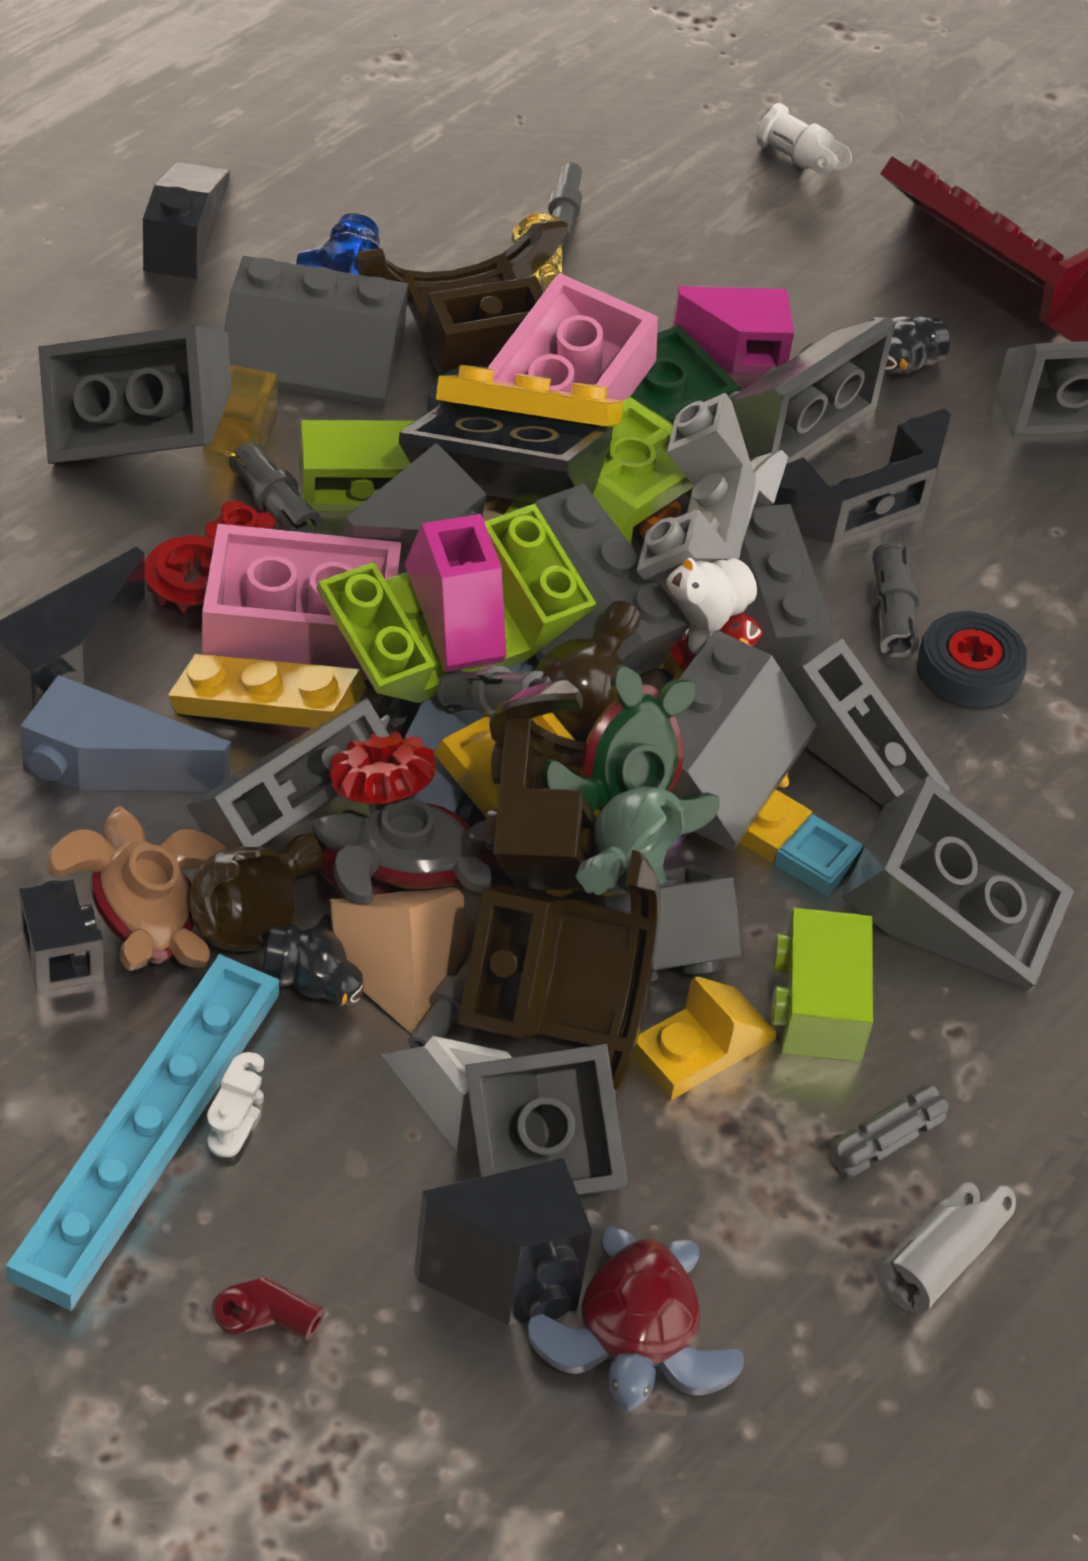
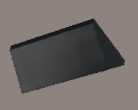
[399,401,613,503]

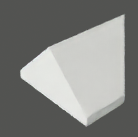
[381,1036,512,1152]

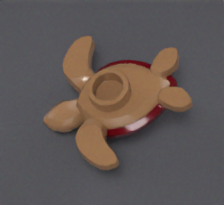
[46,806,227,971]

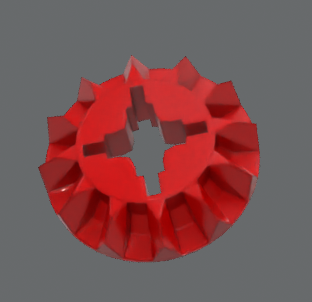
[145,535,215,614]
[330,732,436,805]

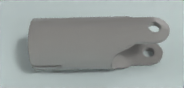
[877,1182,1016,1314]

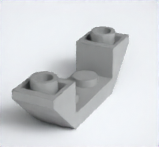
[637,393,756,580]

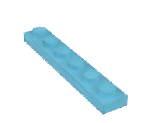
[6,954,280,1311]

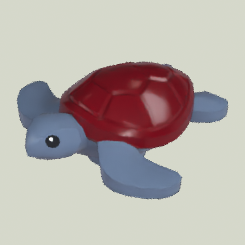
[528,1226,744,1412]

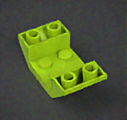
[504,397,693,545]
[316,504,597,703]

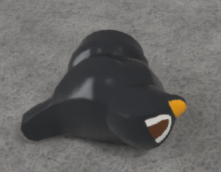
[868,316,950,375]
[262,914,363,1007]

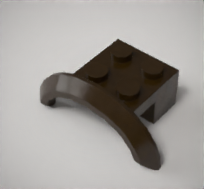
[357,220,568,377]
[485,680,596,892]
[458,850,661,1100]

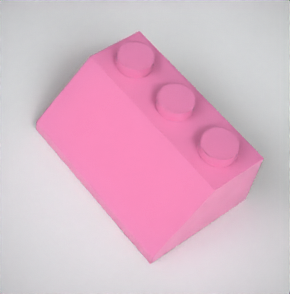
[488,273,658,401]
[202,524,401,680]

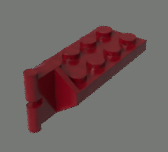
[880,156,1088,342]

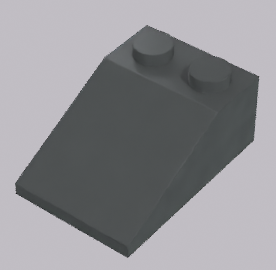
[841,776,1074,990]

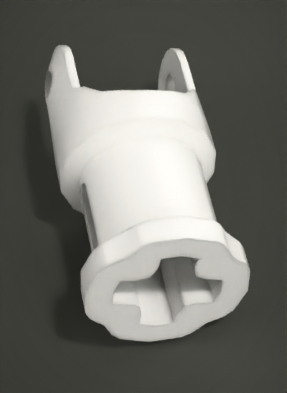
[756,103,852,175]

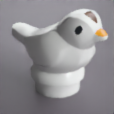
[666,558,757,655]

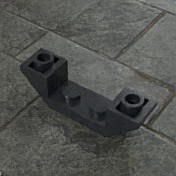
[767,408,951,543]

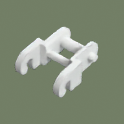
[207,1052,264,1158]

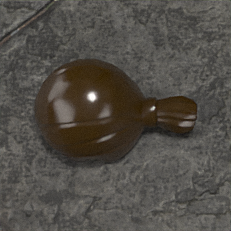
[535,600,641,742]
[189,832,324,952]

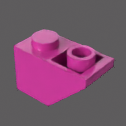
[671,286,794,374]
[405,514,506,672]

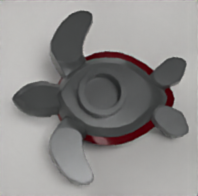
[312,798,491,905]

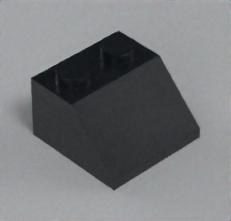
[414,1158,592,1325]

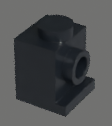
[19,879,104,993]

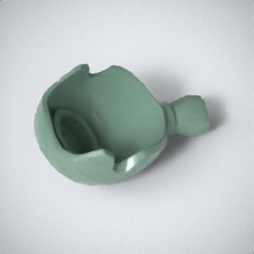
[576,787,684,895]

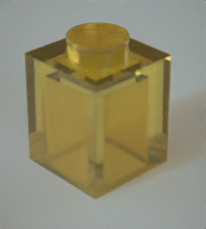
[203,365,278,459]

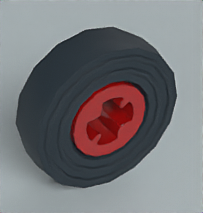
[918,611,1027,708]

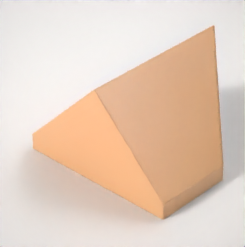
[329,886,468,1035]

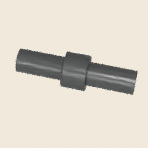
[548,162,582,245]
[408,954,471,1048]

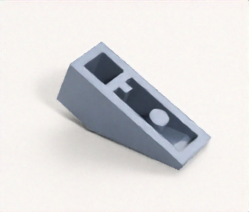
[20,675,231,792]

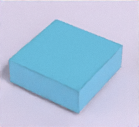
[774,814,865,897]

